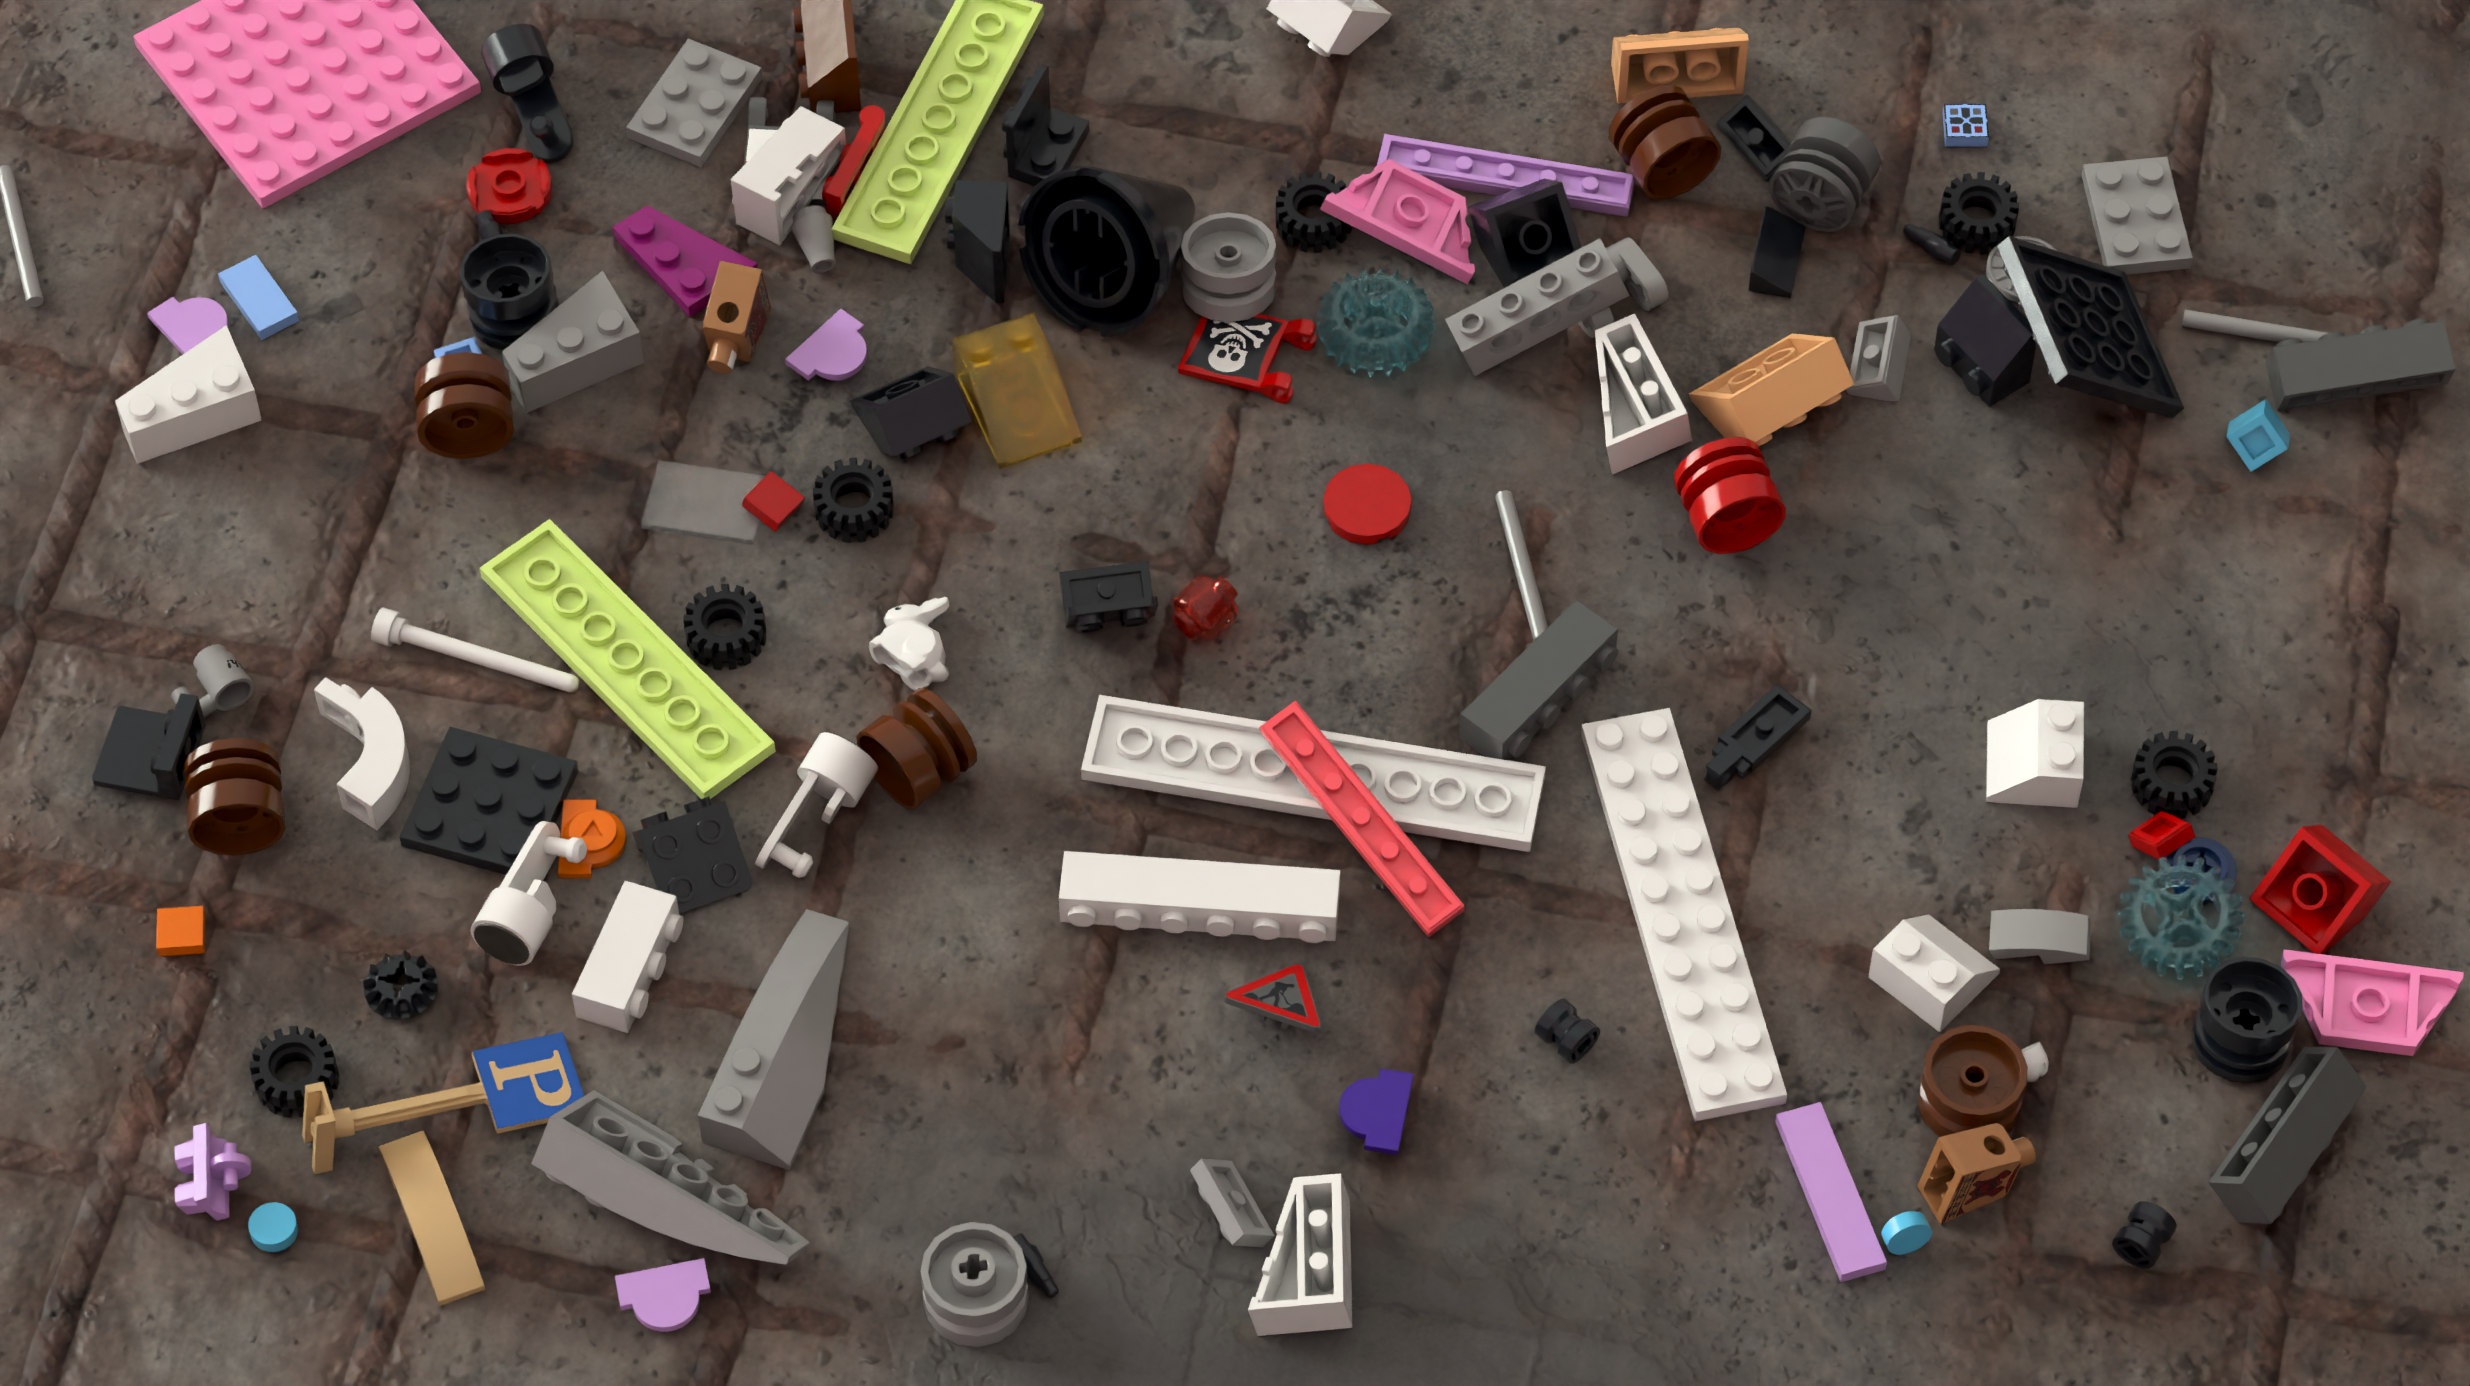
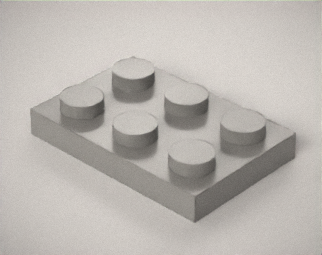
[626,38,763,167]
[2081,156,2193,275]

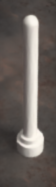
[371,607,579,692]

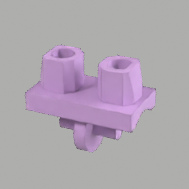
[175,1123,251,1221]

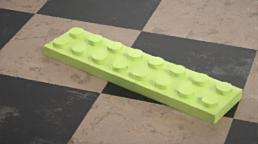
[831,0,1044,264]
[480,519,776,799]

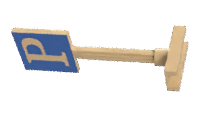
[302,1032,584,1174]

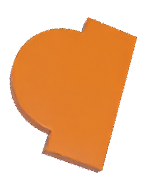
[558,800,627,878]

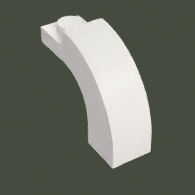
[314,677,410,830]

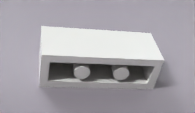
[572,881,684,1033]

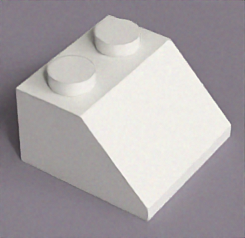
[1266,0,1392,57]
[1986,699,2084,808]
[1868,914,2000,1032]

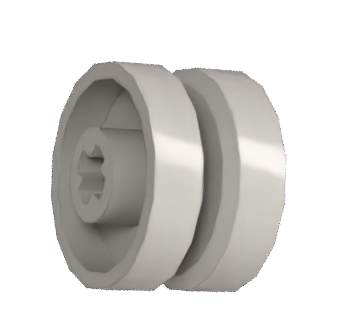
[1181,212,1276,322]
[920,1222,1029,1347]

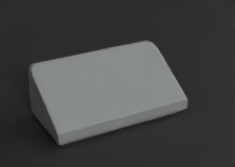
[1846,315,1911,401]

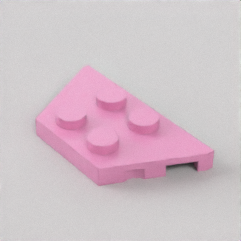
[1320,159,1475,285]
[2281,949,2464,1056]

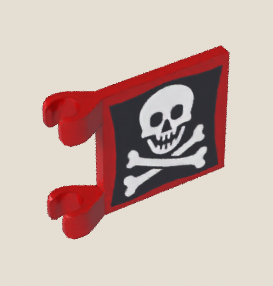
[1178,314,1317,404]

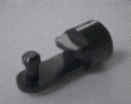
[481,24,574,163]

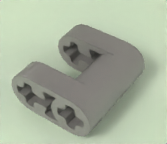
[1578,237,1669,338]

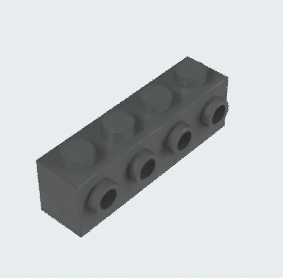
[2266,318,2456,411]
[1459,600,1618,760]
[2208,1047,2367,1224]

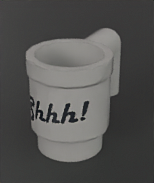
[171,644,255,718]

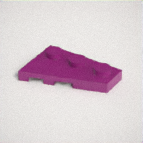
[612,206,758,317]

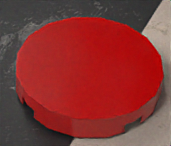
[466,148,553,224]
[1323,464,1412,545]

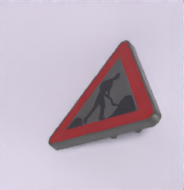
[1223,963,1321,1033]

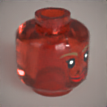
[1172,575,1239,641]

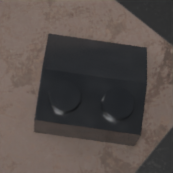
[1468,178,1582,288]
[945,180,1011,303]
[1934,274,2036,407]
[850,366,972,459]

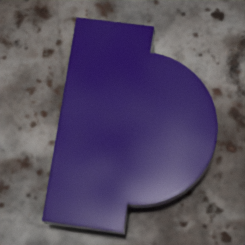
[1339,1068,1414,1155]

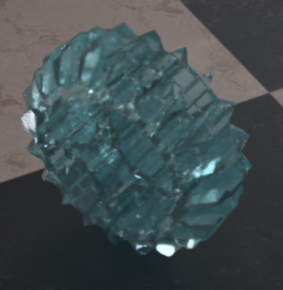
[1317,267,1434,378]
[2117,854,2244,980]

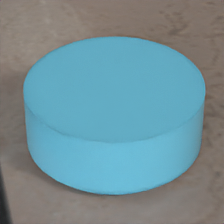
[248,1202,298,1252]
[1881,1211,1932,1255]

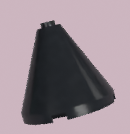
[1018,166,1195,337]

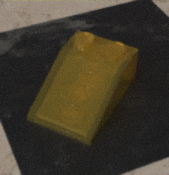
[952,313,1082,469]

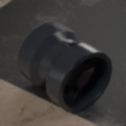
[1535,998,1601,1064]
[2112,1201,2177,1269]

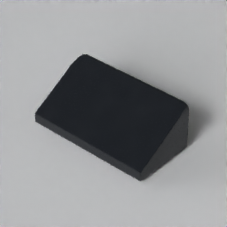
[1716,94,1792,181]
[1748,206,1806,298]

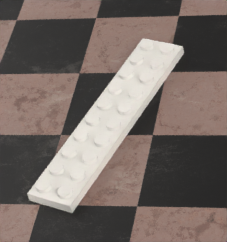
[1081,695,1546,852]
[1581,708,1787,1121]

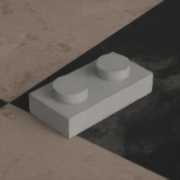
[1190,1158,1275,1248]

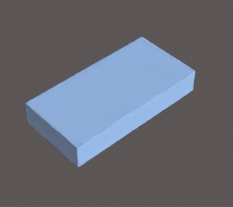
[218,255,299,340]

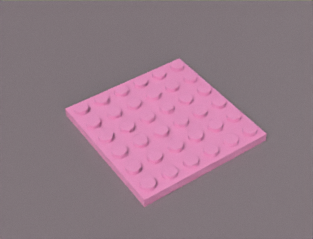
[133,0,481,209]

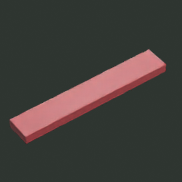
[1259,700,1465,938]

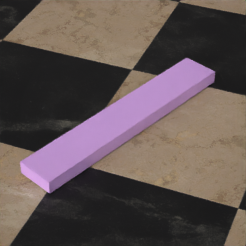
[1377,134,1636,217]

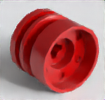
[1674,437,1786,554]

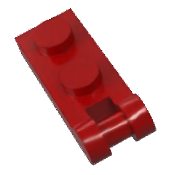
[822,105,885,221]

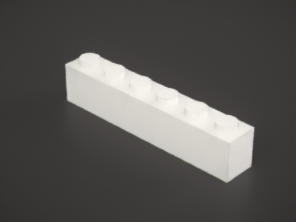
[1059,851,1340,943]

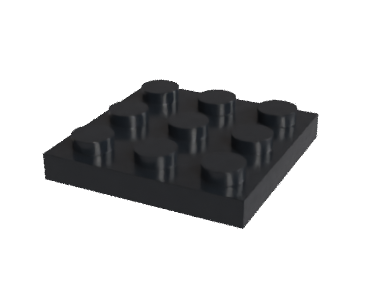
[400,727,579,875]

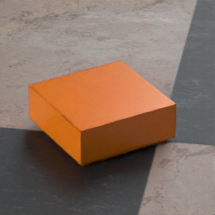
[156,906,206,957]

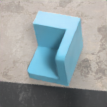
[2226,399,2290,472]

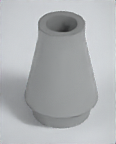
[791,206,836,273]

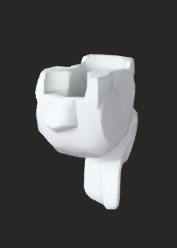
[869,597,950,690]

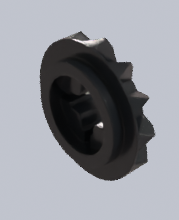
[363,950,438,1020]

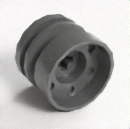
[1769,117,1881,232]

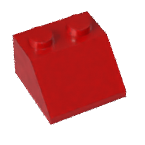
[2249,824,2391,954]

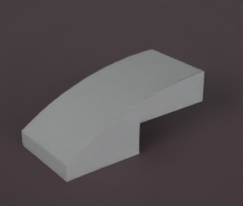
[1989,909,2091,965]

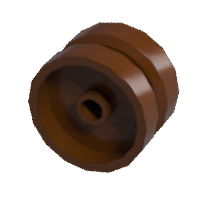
[414,352,514,459]
[1918,1024,2028,1137]

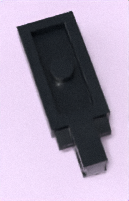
[1704,684,1812,790]

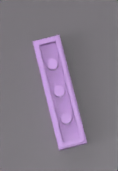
[1775,1102,1887,1282]

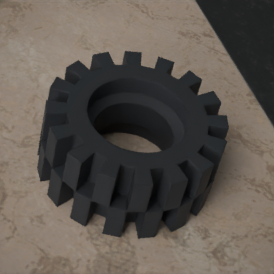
[1276,171,1352,253]
[1939,172,2019,254]
[813,458,894,543]
[683,584,767,670]
[2131,731,2218,819]
[250,1026,339,1118]

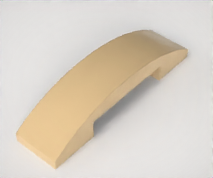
[378,1131,485,1306]

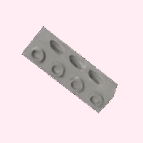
[1445,238,1629,376]

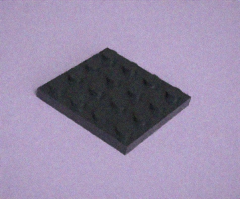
[1997,236,2184,418]

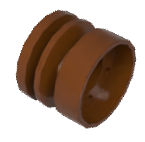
[1608,85,1722,200]
[856,688,977,810]
[184,738,286,856]

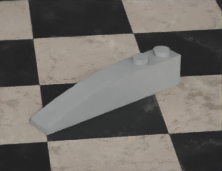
[698,909,850,1170]
[531,1090,810,1265]

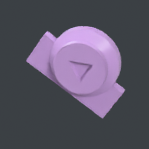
[147,297,228,355]
[785,309,867,381]
[615,1258,711,1332]

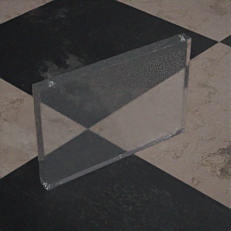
[641,460,765,545]

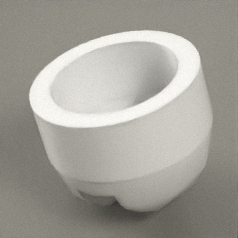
[2022,1042,2049,1082]

